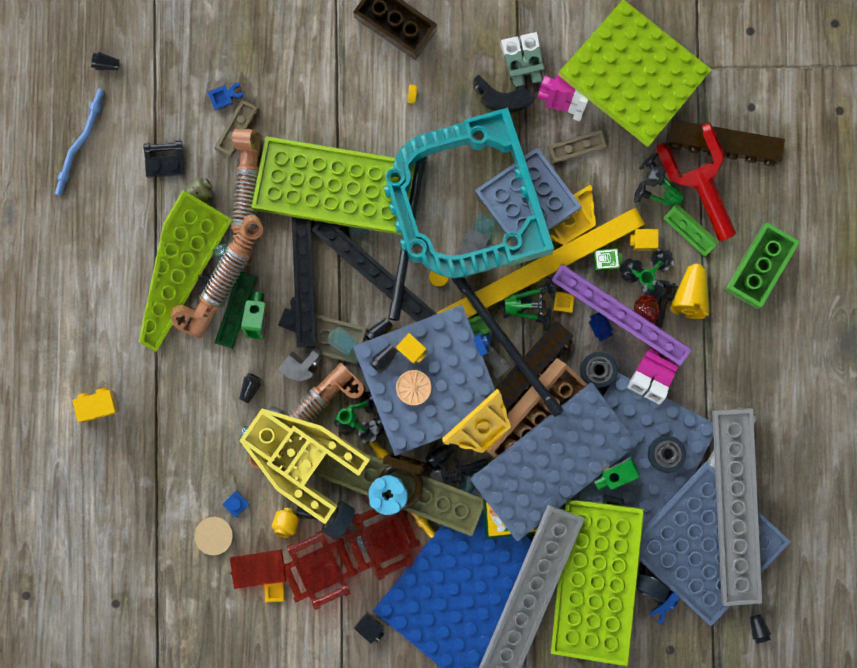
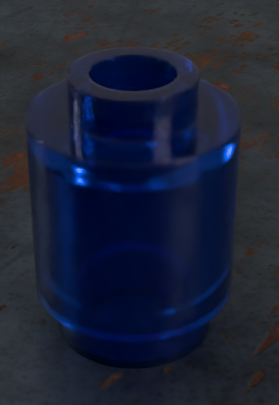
[588,312,613,341]

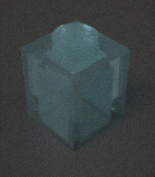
[328,327,359,357]

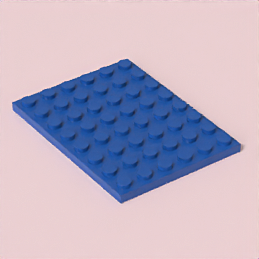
[373,490,532,668]

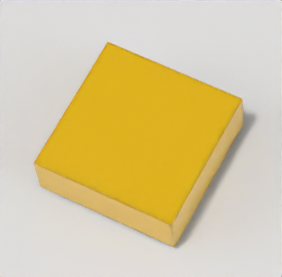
[553,291,575,313]
[264,581,285,603]

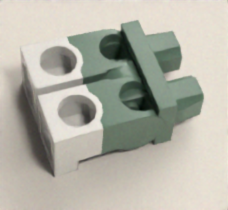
[500,32,544,89]

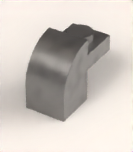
[277,347,322,381]

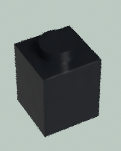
[354,612,385,644]

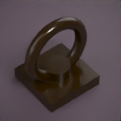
[379,453,430,509]

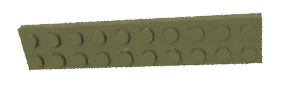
[313,453,483,536]

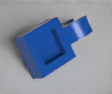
[473,332,492,356]
[649,590,680,624]

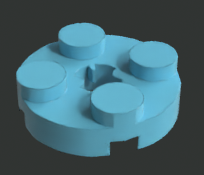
[369,475,408,515]

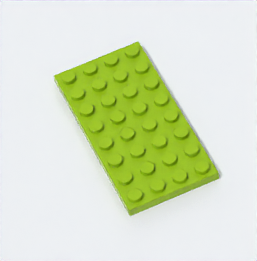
[251,136,416,235]
[551,499,645,666]

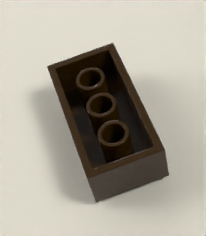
[353,0,437,61]

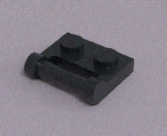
[143,140,185,178]

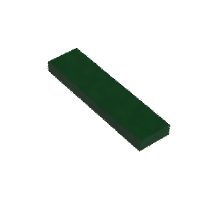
[214,272,258,349]

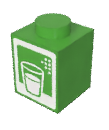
[593,248,622,272]

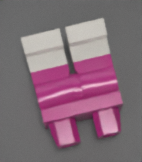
[537,74,588,122]
[627,347,678,405]

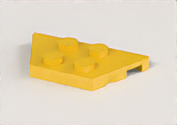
[549,185,596,246]
[442,389,511,453]

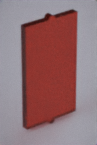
[230,549,287,589]

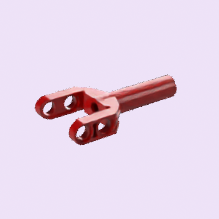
[656,122,737,241]

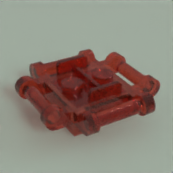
[344,508,421,581]
[279,530,358,610]

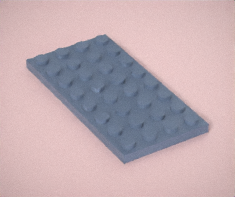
[469,383,638,541]

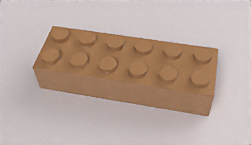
[486,358,587,458]

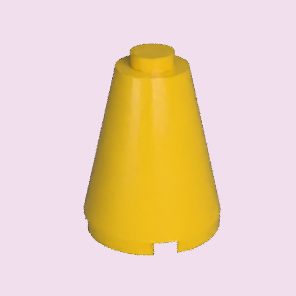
[670,264,709,319]

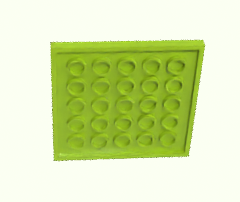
[557,0,712,147]

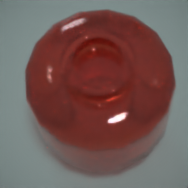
[634,295,660,323]

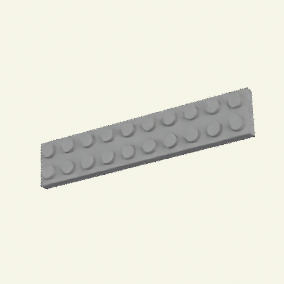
[712,408,762,606]
[479,505,584,668]

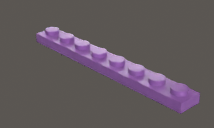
[551,264,691,366]

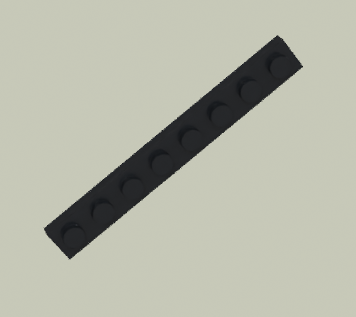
[292,217,316,348]
[312,221,437,322]

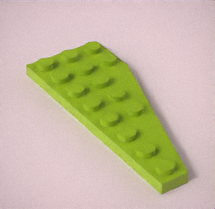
[138,190,233,352]

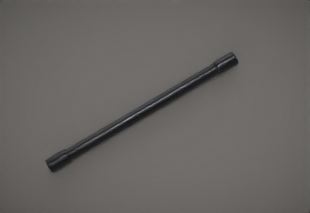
[388,156,427,321]
[451,277,564,417]

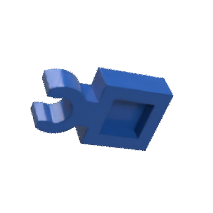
[208,83,244,111]

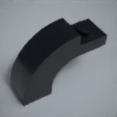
[473,74,535,113]

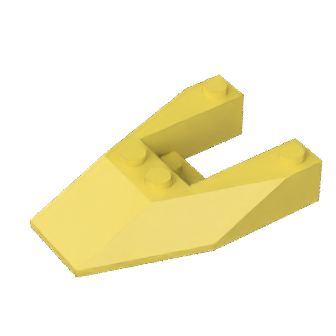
[240,408,371,524]

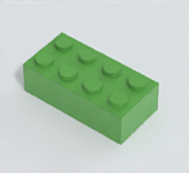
[724,222,800,310]

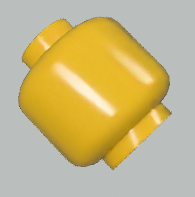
[271,508,300,538]

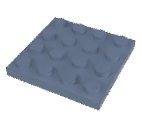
[475,148,582,246]

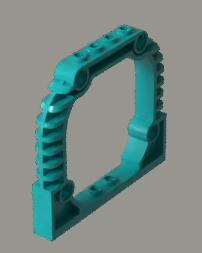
[384,108,554,278]

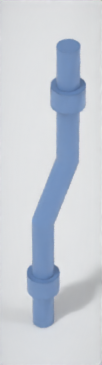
[54,89,105,196]

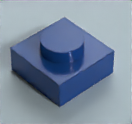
[222,491,250,518]

